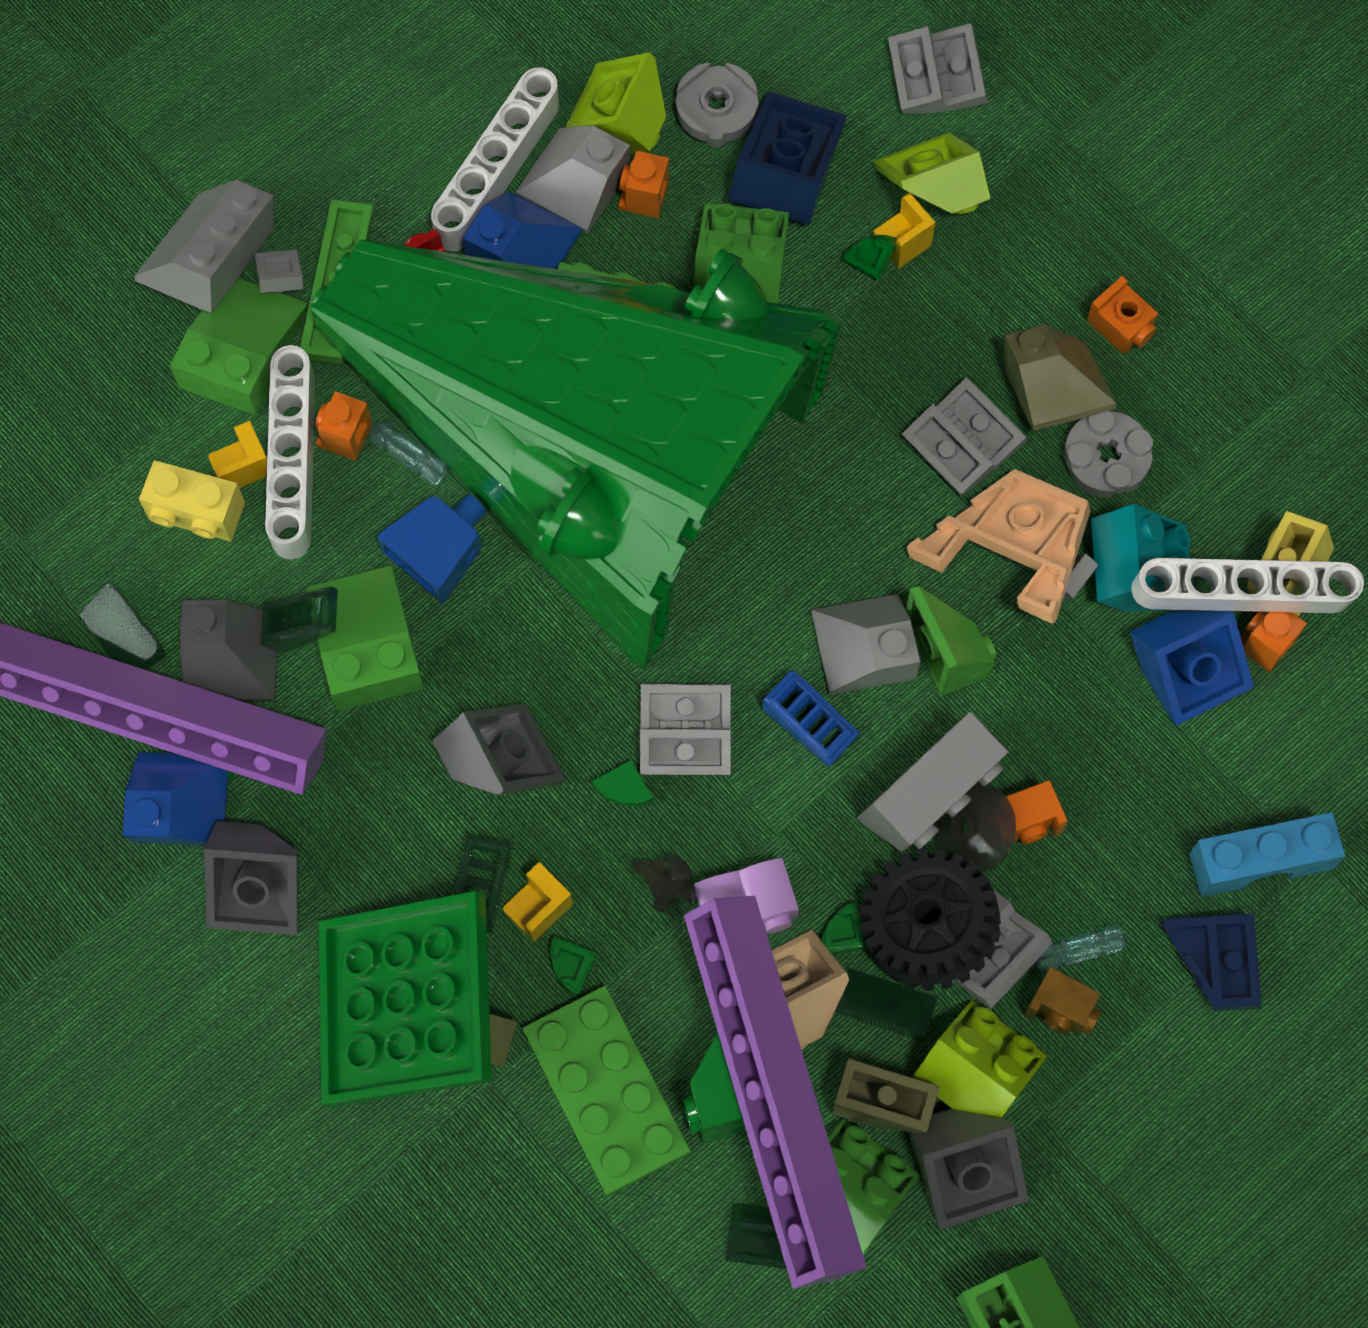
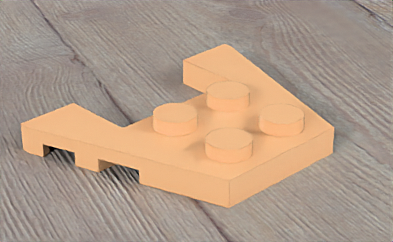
[907,469,1091,624]

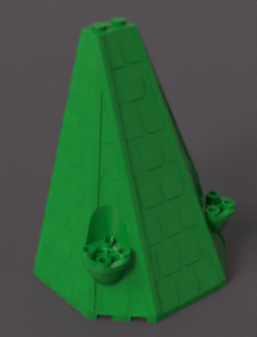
[311,239,843,669]

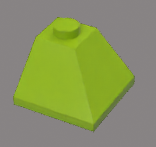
[565,52,666,155]
[873,132,991,214]

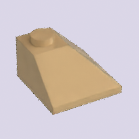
[772,930,849,1050]

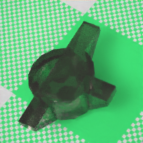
[632,855,695,913]

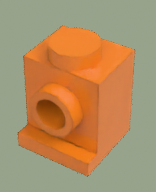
[618,150,670,219]
[1087,276,1158,355]
[315,391,373,461]
[1241,612,1307,673]
[992,780,1068,845]

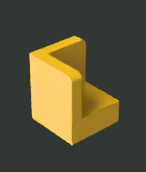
[873,193,936,269]
[208,421,267,488]
[503,862,573,943]

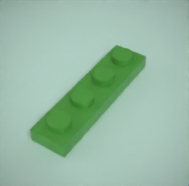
[300,199,375,365]

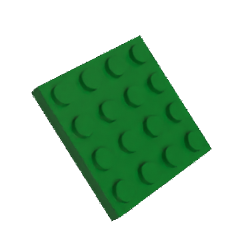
[318,891,492,1107]

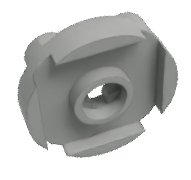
[675,62,759,148]
[1064,411,1153,498]

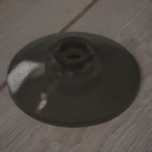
[934,782,1016,873]

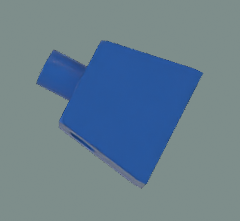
[377,494,486,604]

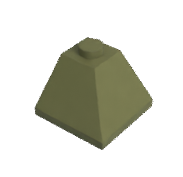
[1004,324,1116,431]

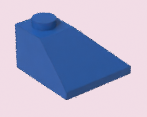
[463,191,582,269]
[1130,611,1254,726]
[123,752,228,845]

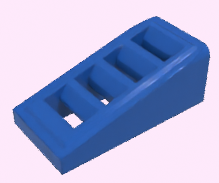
[762,670,860,768]

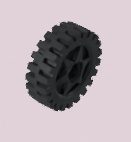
[860,849,1001,991]

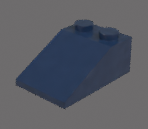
[729,91,847,225]

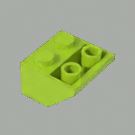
[912,1000,1047,1119]

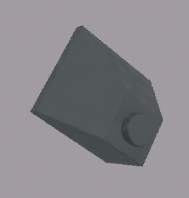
[179,600,279,702]
[432,703,565,795]
[204,821,299,935]
[908,1109,1029,1230]

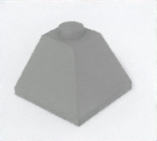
[516,126,631,234]
[811,594,920,695]

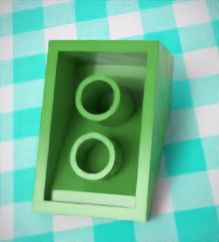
[170,278,309,416]
[306,565,424,712]

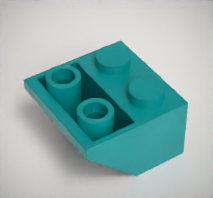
[1091,504,1194,611]

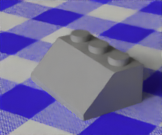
[135,179,274,313]
[857,712,1008,851]

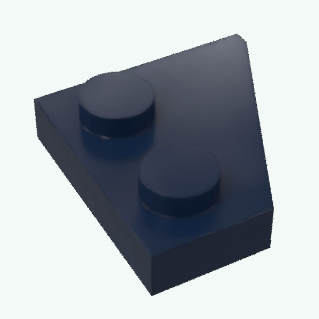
[1163,914,1261,1011]

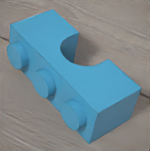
[1189,812,1345,897]

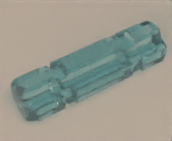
[370,421,448,484]
[1036,924,1126,972]

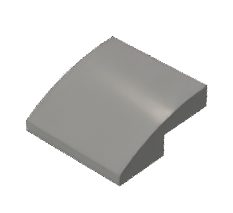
[888,23,989,114]
[902,377,1028,496]
[640,684,731,775]
[953,890,1053,1010]

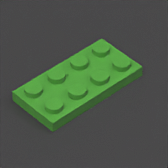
[522,986,691,1197]

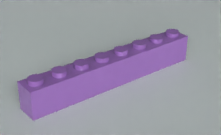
[0,623,327,795]
[684,896,867,1289]

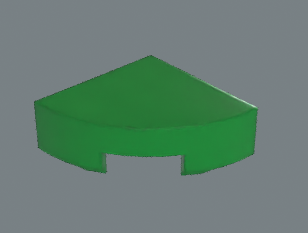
[842,235,897,280]
[591,760,653,807]
[822,901,867,955]
[550,936,597,998]

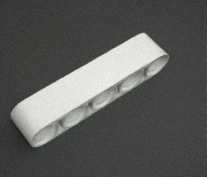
[431,67,559,251]
[265,345,315,560]
[1131,558,1364,613]

